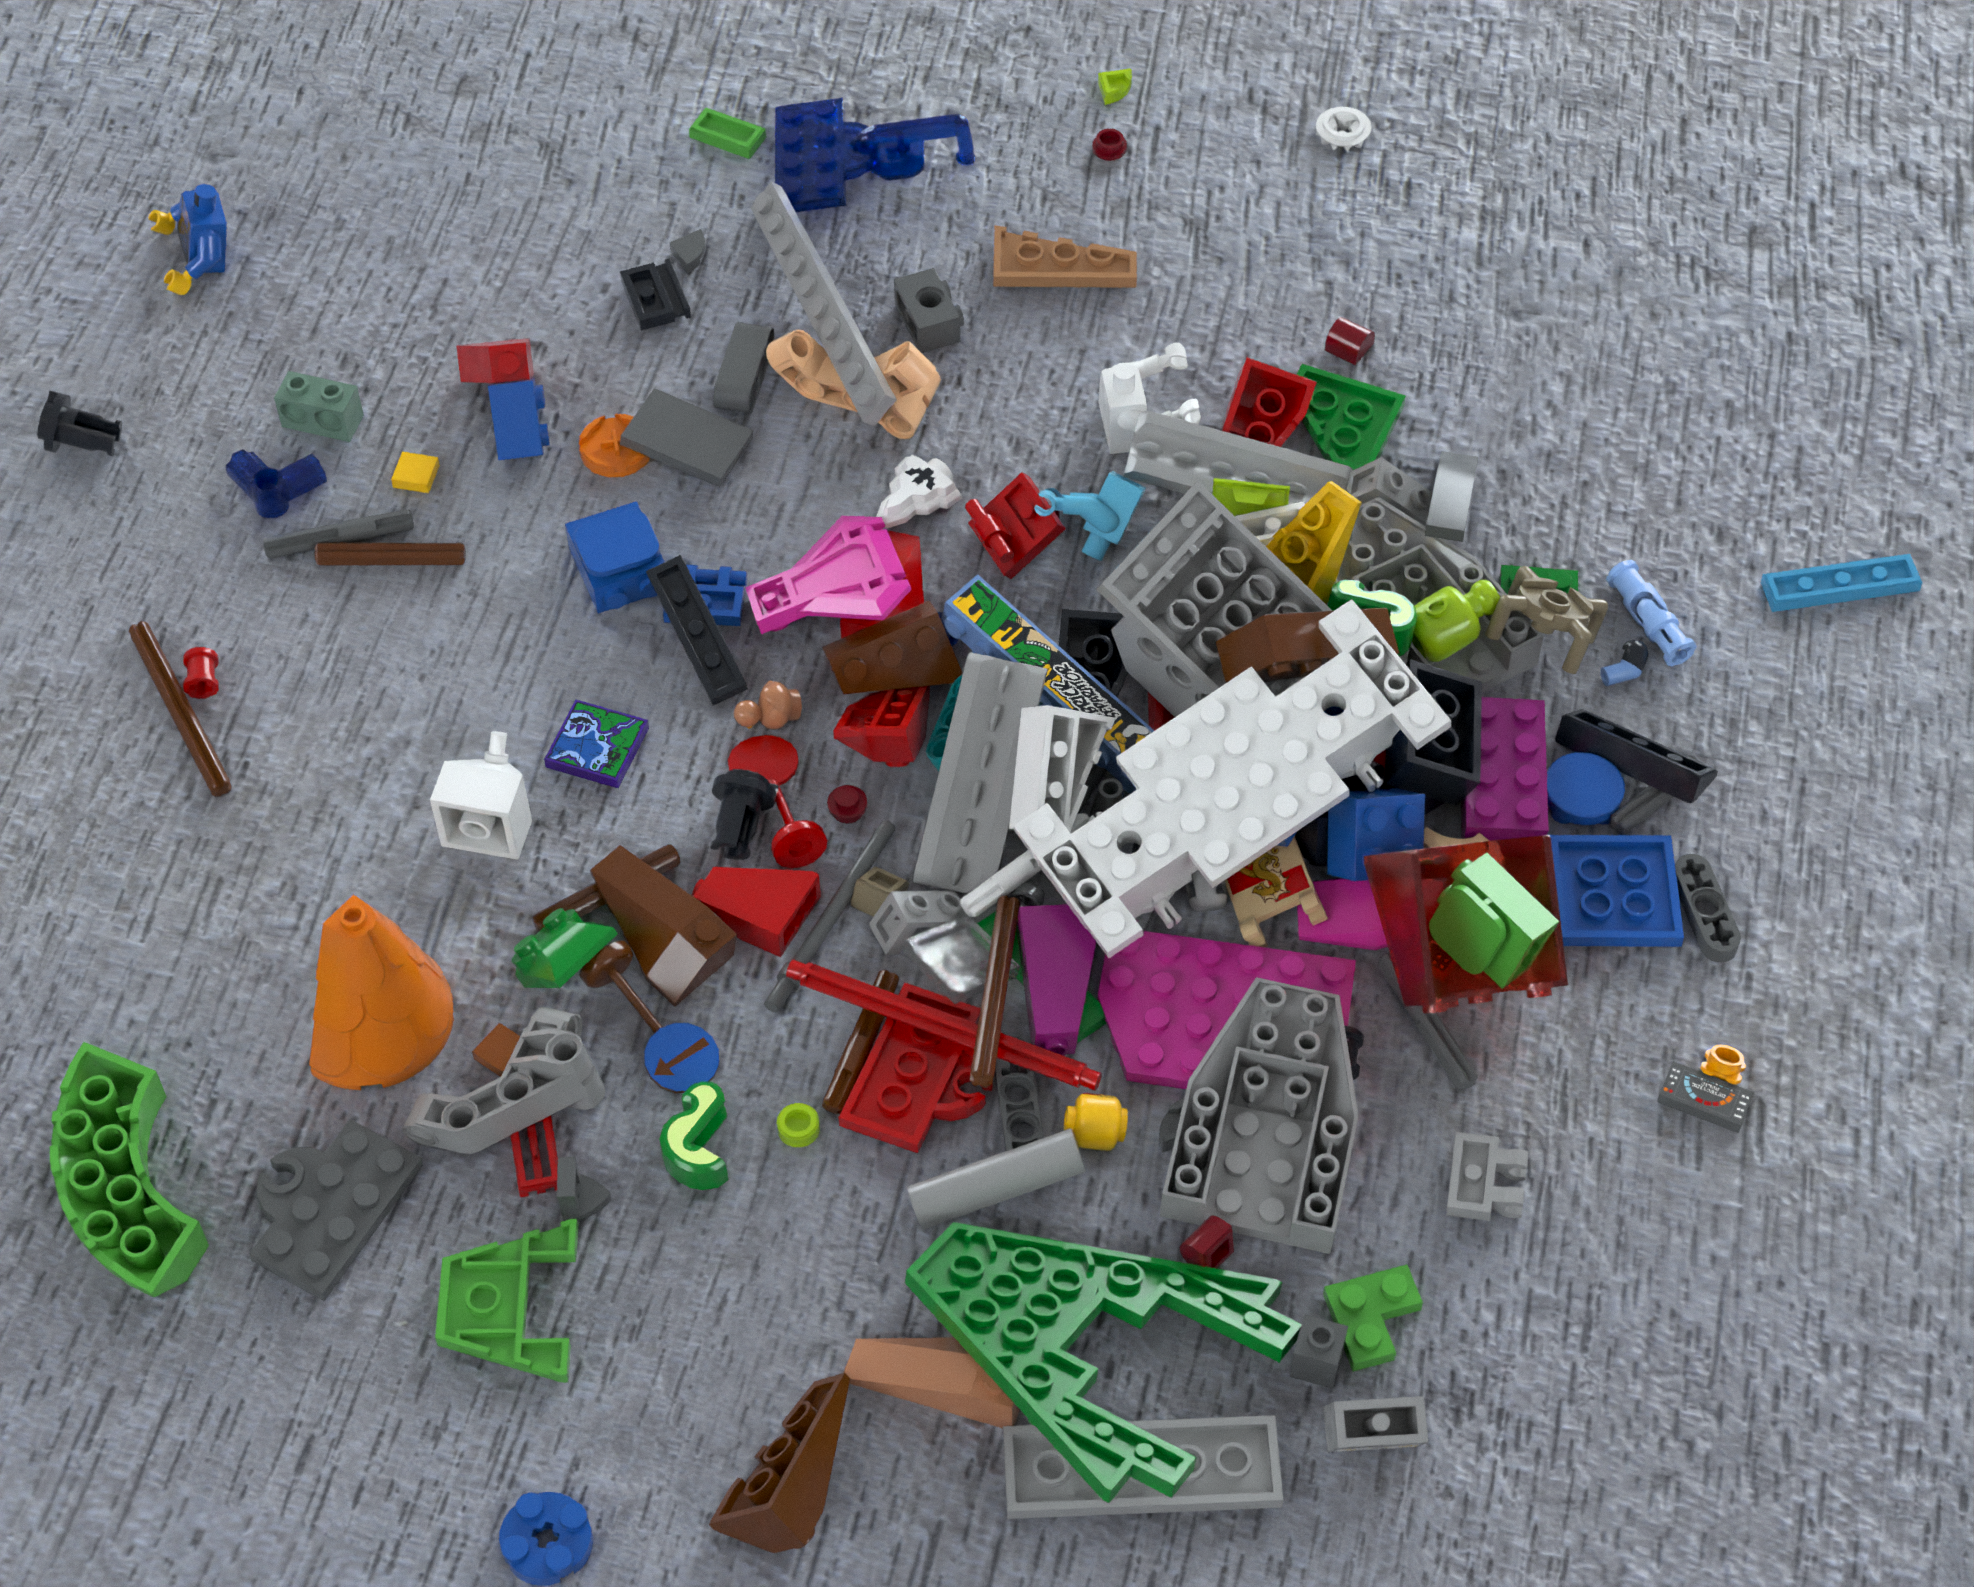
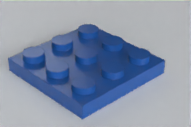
[1547,835,1684,947]

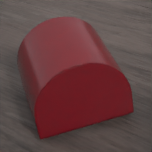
[1324,317,1375,365]
[1179,1215,1234,1269]

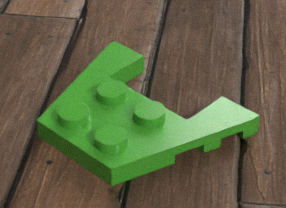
[435,1219,578,1383]

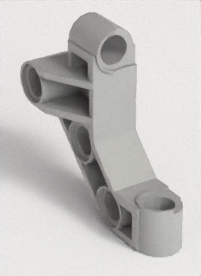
[402,1007,606,1154]

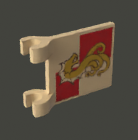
[1225,836,1328,947]

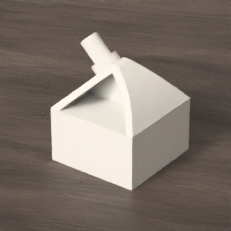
[430,731,532,860]

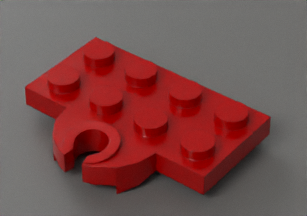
[838,982,993,1153]

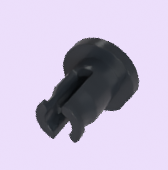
[37,390,122,457]
[710,769,779,860]

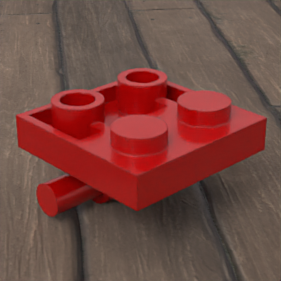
[965,472,1066,579]

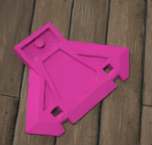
[745,516,911,634]

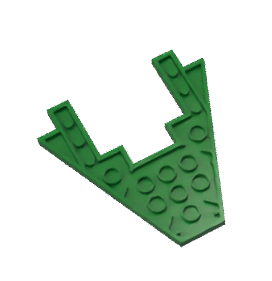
[905,1222,1302,1503]

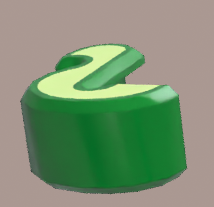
[659,1081,729,1190]

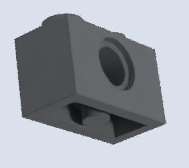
[894,268,964,353]

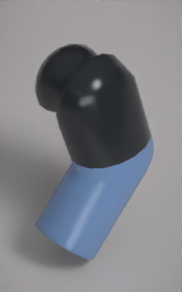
[1600,640,1649,686]

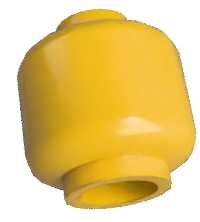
[1064,1092,1128,1151]

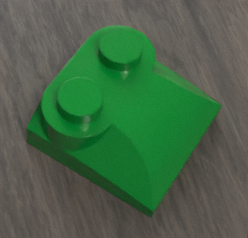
[512,908,618,988]

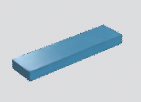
[1761,554,1922,612]

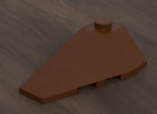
[590,845,737,1007]

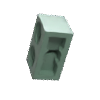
[274,371,364,442]

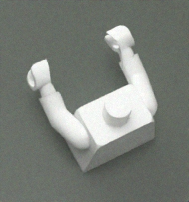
[1098,343,1201,454]

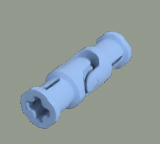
[1606,560,1697,666]

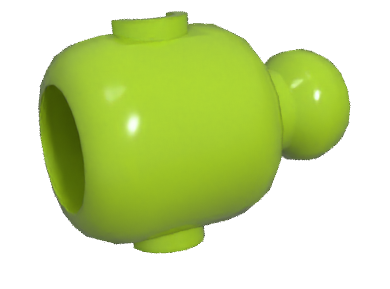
[1412,580,1500,662]

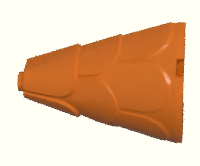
[309,895,454,1090]

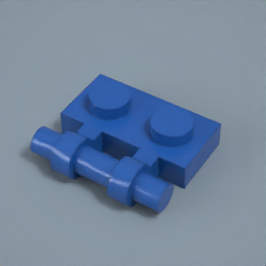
[663,565,747,626]

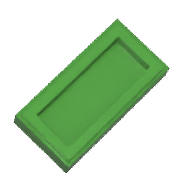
[689,107,766,159]

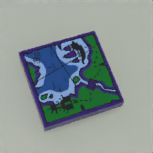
[544,700,649,789]

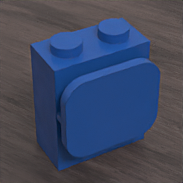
[565,501,665,613]

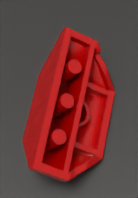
[833,686,930,767]

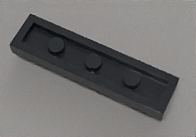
[646,555,748,706]

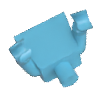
[1034,471,1147,561]

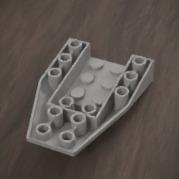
[1335,497,1544,692]
[1160,977,1359,1254]

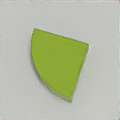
[1098,68,1132,105]

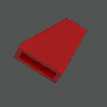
[456,338,534,383]
[692,867,821,957]

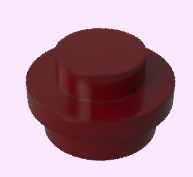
[1092,128,1127,161]
[827,785,867,824]

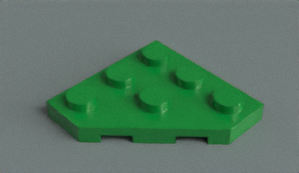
[1296,364,1406,470]

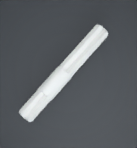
[960,813,1090,917]

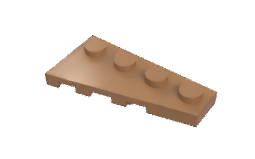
[993,225,1137,288]

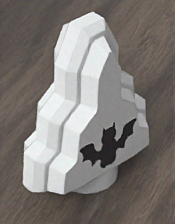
[876,455,962,529]

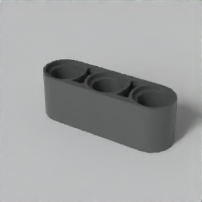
[713,322,774,413]

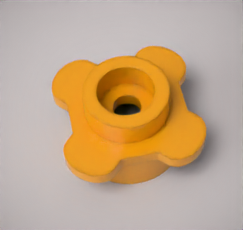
[1700,1045,1746,1084]

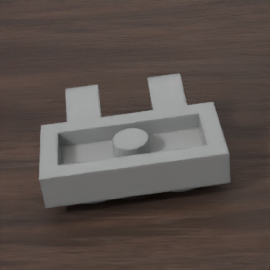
[1446,1132,1528,1221]

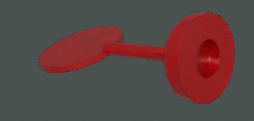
[728,735,828,869]

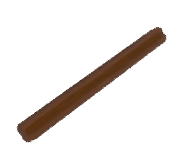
[129,621,232,797]
[969,895,1020,1088]

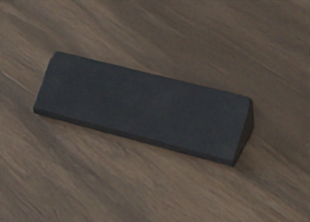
[1555,709,1718,803]

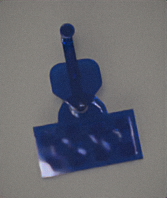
[775,98,976,212]

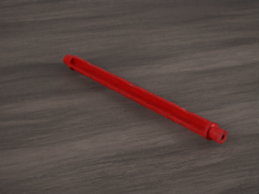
[786,959,1102,1091]

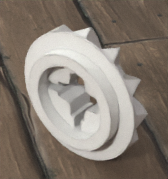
[1316,107,1371,152]

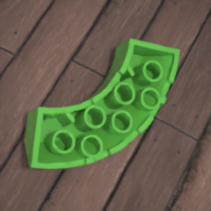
[50,1042,209,1298]

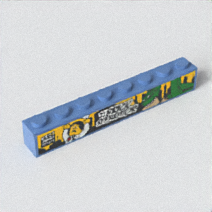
[941,574,1155,794]

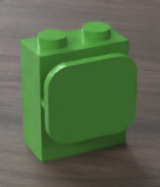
[1429,853,1559,989]

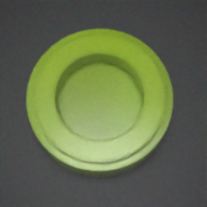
[777,1103,820,1148]

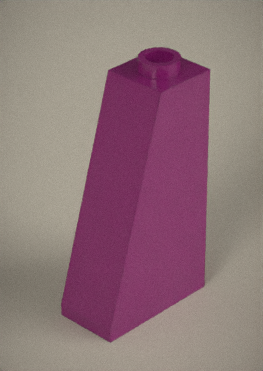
[1016,904,1097,1056]

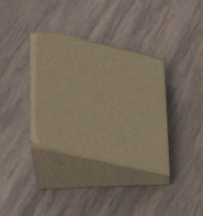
[850,867,909,917]

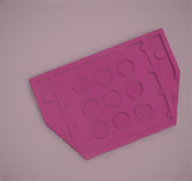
[1097,931,1356,1089]

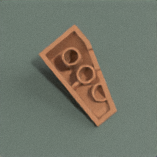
[844,1337,1020,1428]

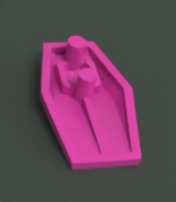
[1297,877,1441,950]

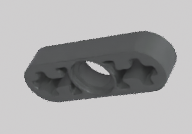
[1675,854,1741,963]

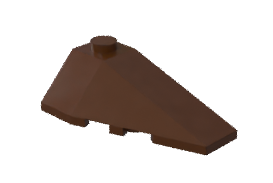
[709,1373,850,1553]

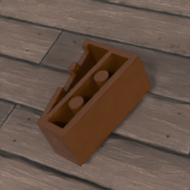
[822,600,963,694]

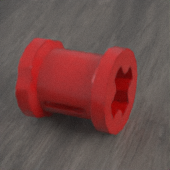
[183,647,219,699]

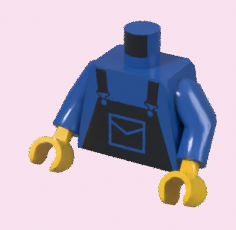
[148,184,227,295]

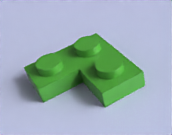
[1323,1264,1423,1372]

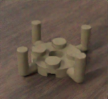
[1485,566,1608,674]

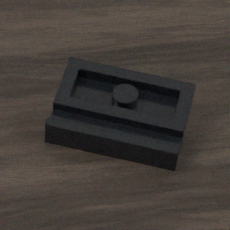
[620,259,691,331]

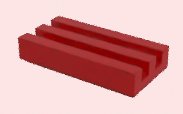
[510,1115,558,1198]

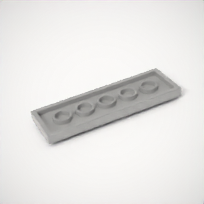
[1003,1415,1283,1519]

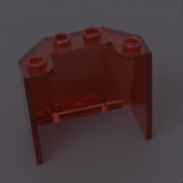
[1363,835,1568,1014]

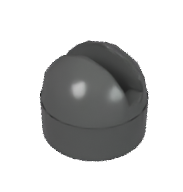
[1009,881,1045,913]

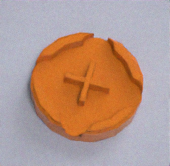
[579,414,650,477]

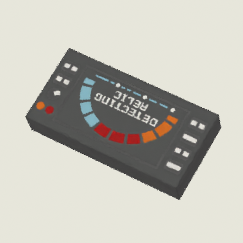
[1657,1061,1754,1133]

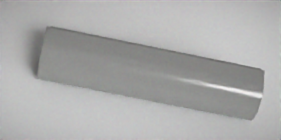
[907,1128,1086,1229]

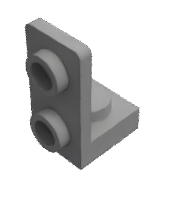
[1346,457,1432,525]
[869,890,971,955]

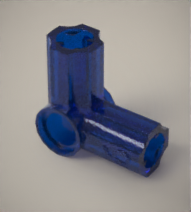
[225,449,327,518]

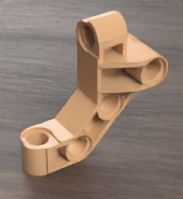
[766,330,941,439]

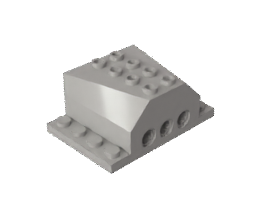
[1096,481,1332,717]

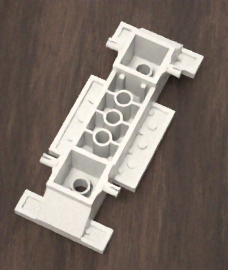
[1013,599,1451,958]

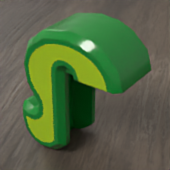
[1327,580,1417,657]

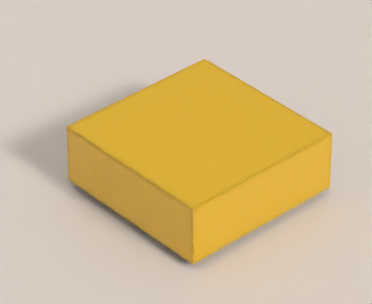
[391,451,440,493]

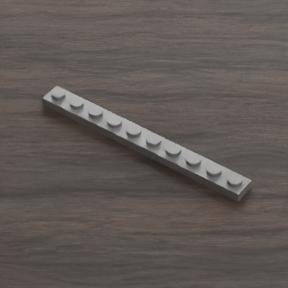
[751,181,897,427]

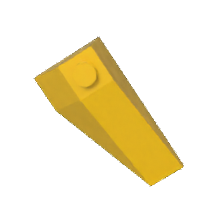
[1266,481,1362,605]

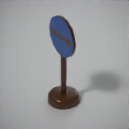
[579,940,719,1093]

